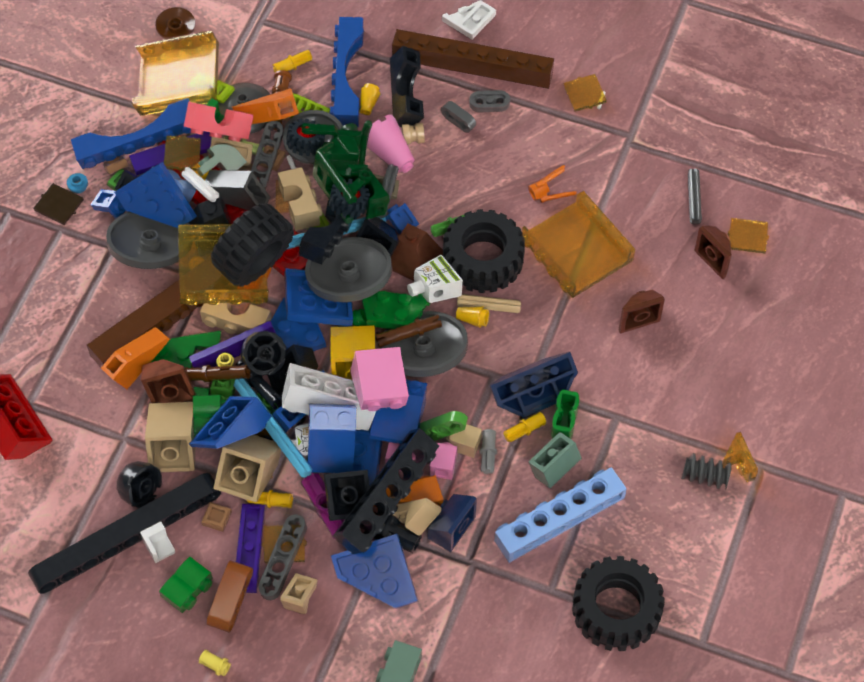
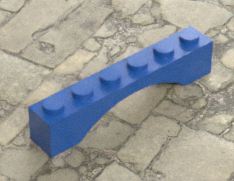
[330,17,364,127]
[71,98,191,169]

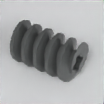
[681,453,732,490]

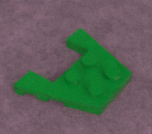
[362,291,431,329]
[150,331,222,395]

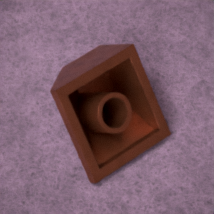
[391,224,443,281]
[694,226,732,279]
[619,289,665,334]
[141,359,196,403]

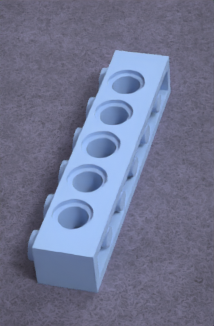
[494,467,627,563]

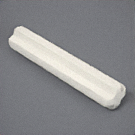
[182,167,219,202]

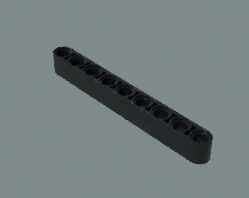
[28,473,221,594]

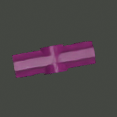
[301,473,345,539]

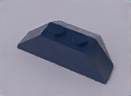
[489,352,578,418]

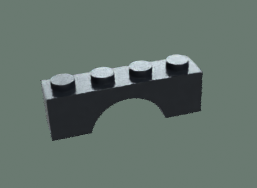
[390,46,424,127]
[298,200,357,265]

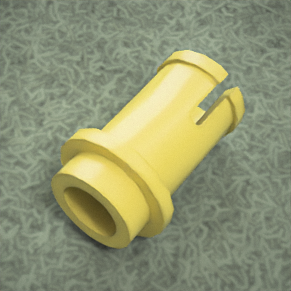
[217,353,234,367]
[198,650,231,676]

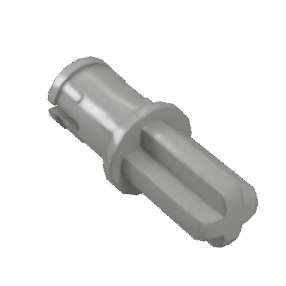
[479,429,497,474]

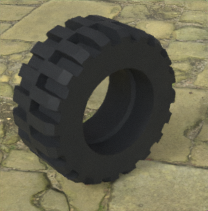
[211,203,294,287]
[443,209,525,293]
[572,556,665,651]

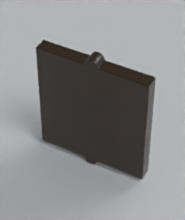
[33,183,84,225]

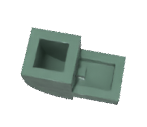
[196,144,247,177]

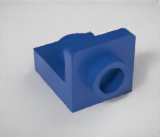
[90,189,126,219]
[385,203,419,235]

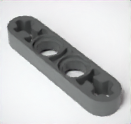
[251,121,283,190]
[258,514,307,601]

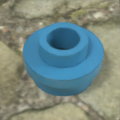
[67,173,88,193]

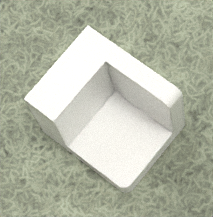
[140,522,175,563]

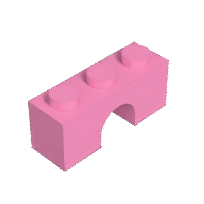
[385,442,457,480]

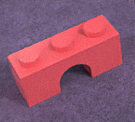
[184,102,253,142]

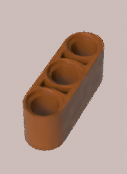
[207,560,253,633]

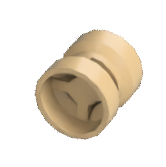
[402,122,425,145]

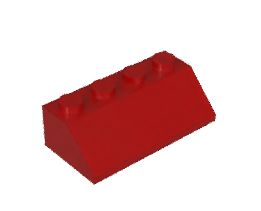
[0,374,53,460]

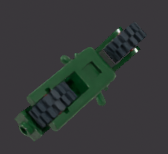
[286,119,390,224]

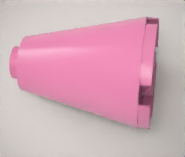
[367,114,414,173]

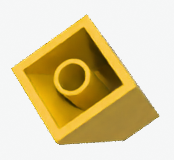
[331,325,375,380]

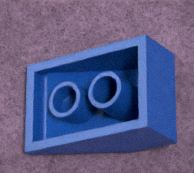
[369,380,428,444]
[189,396,272,449]
[307,404,357,473]

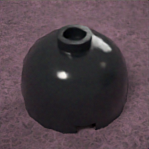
[241,331,286,375]
[116,461,162,508]

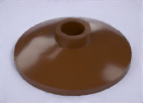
[155,7,195,41]

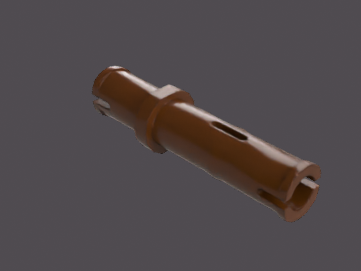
[375,314,442,348]
[185,365,251,382]

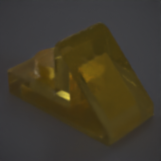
[723,432,758,482]

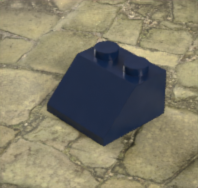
[427,494,477,552]

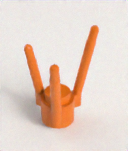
[528,165,577,203]

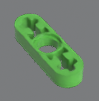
[419,411,468,441]

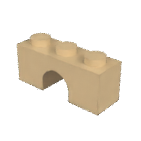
[278,167,322,231]
[200,290,272,335]

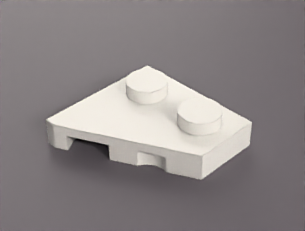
[442,0,496,40]

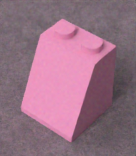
[350,347,409,411]

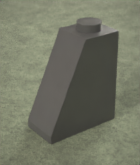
[205,170,270,211]

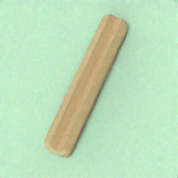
[457,294,521,313]

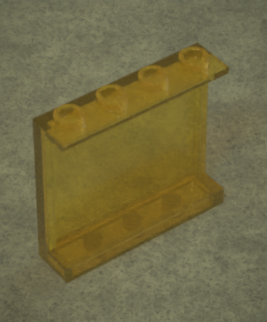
[132,30,219,116]
[522,191,635,298]
[178,224,269,305]

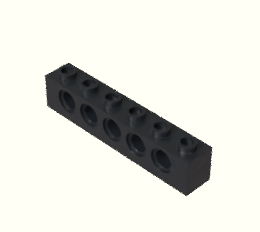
[332,428,439,554]

